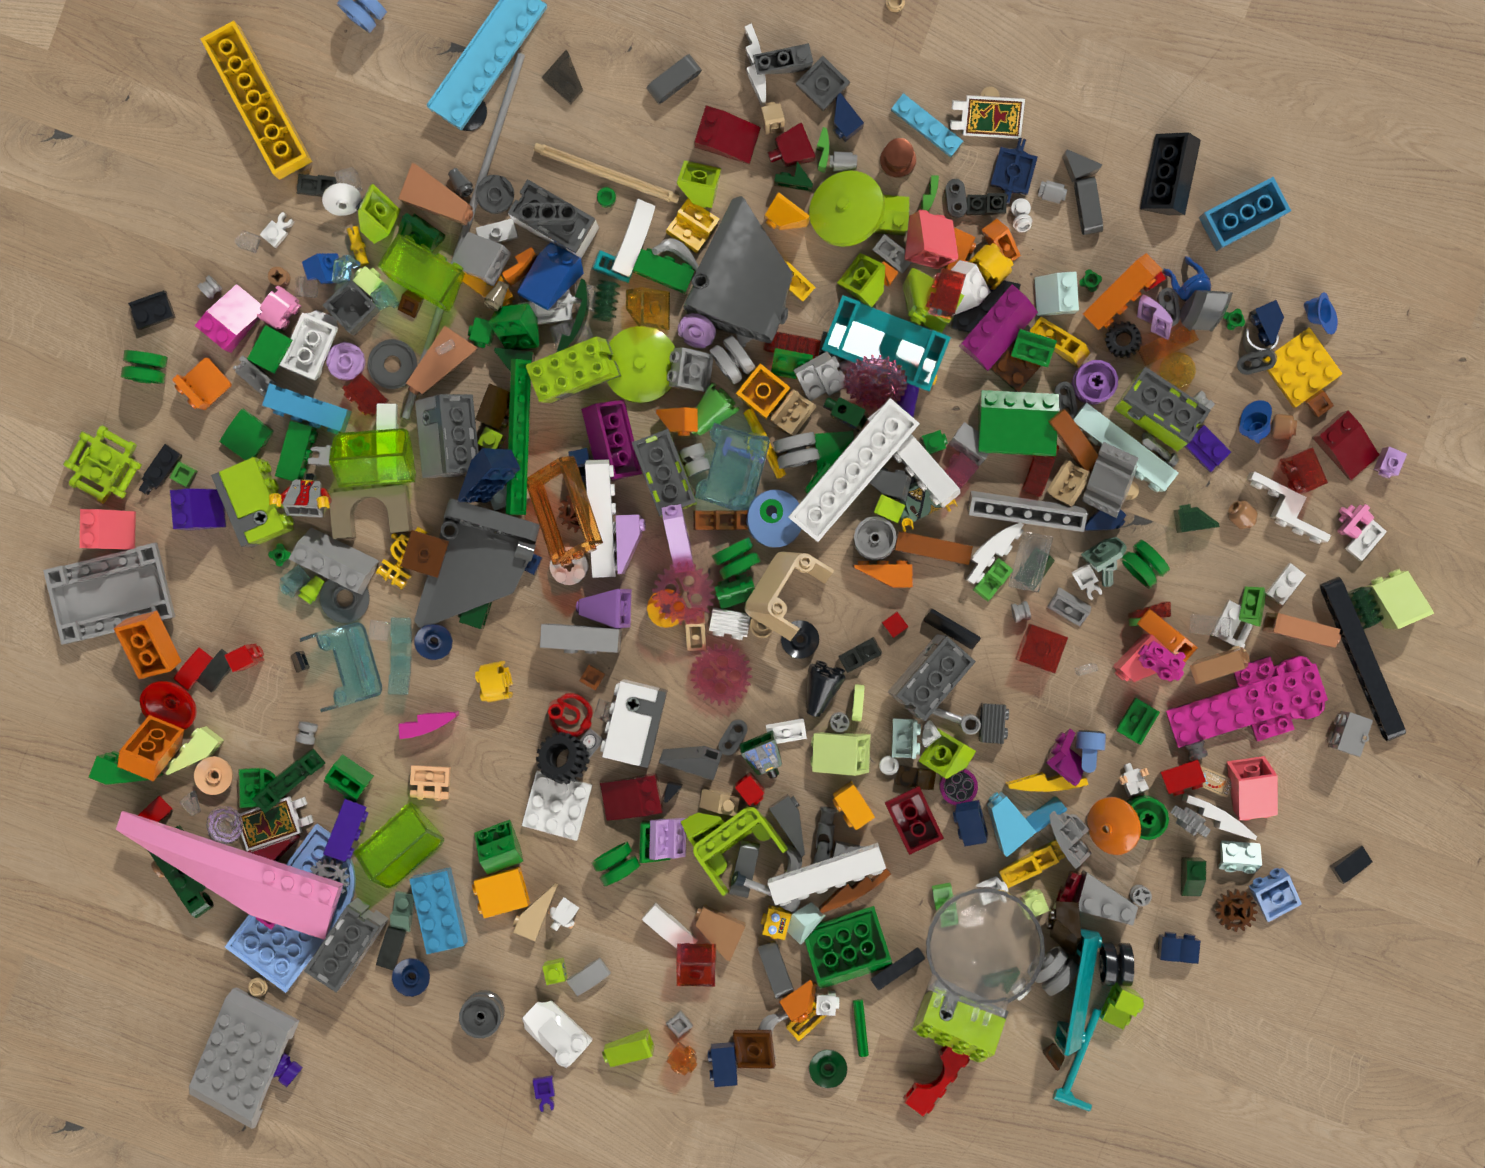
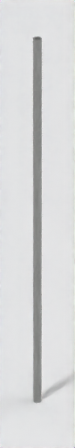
[402,53,525,419]

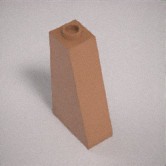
[398,163,473,226]
[406,326,477,395]
[1262,612,1341,648]

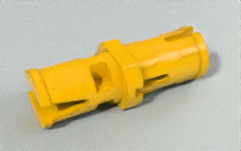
[346,226,369,267]

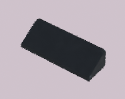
[923,608,981,649]
[871,947,925,990]

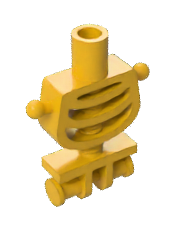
[376,526,427,590]

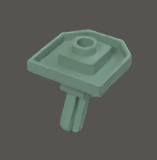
[1081,537,1127,587]

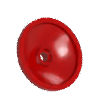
[140,681,197,730]

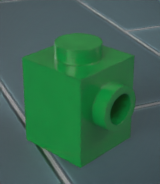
[468,317,495,348]
[920,430,948,454]

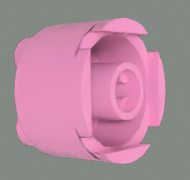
[257,286,301,331]

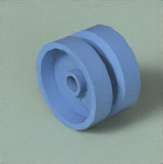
[337,0,387,33]

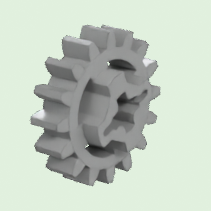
[1170,805,1211,838]
[310,858,350,896]

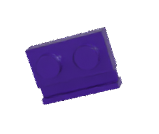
[1184,425,1231,472]

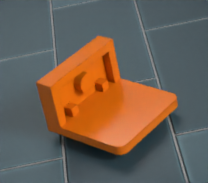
[172,358,232,410]

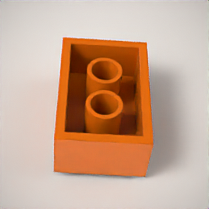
[113,611,181,679]
[117,715,184,781]

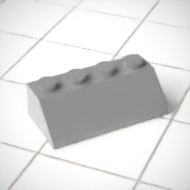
[289,527,380,595]

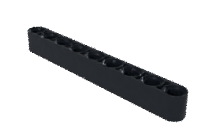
[1320,577,1406,742]

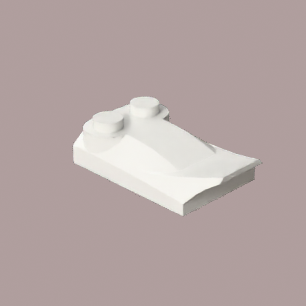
[280,310,338,381]
[522,1000,593,1068]

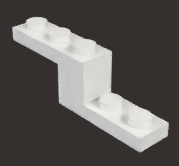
[1246,472,1331,544]

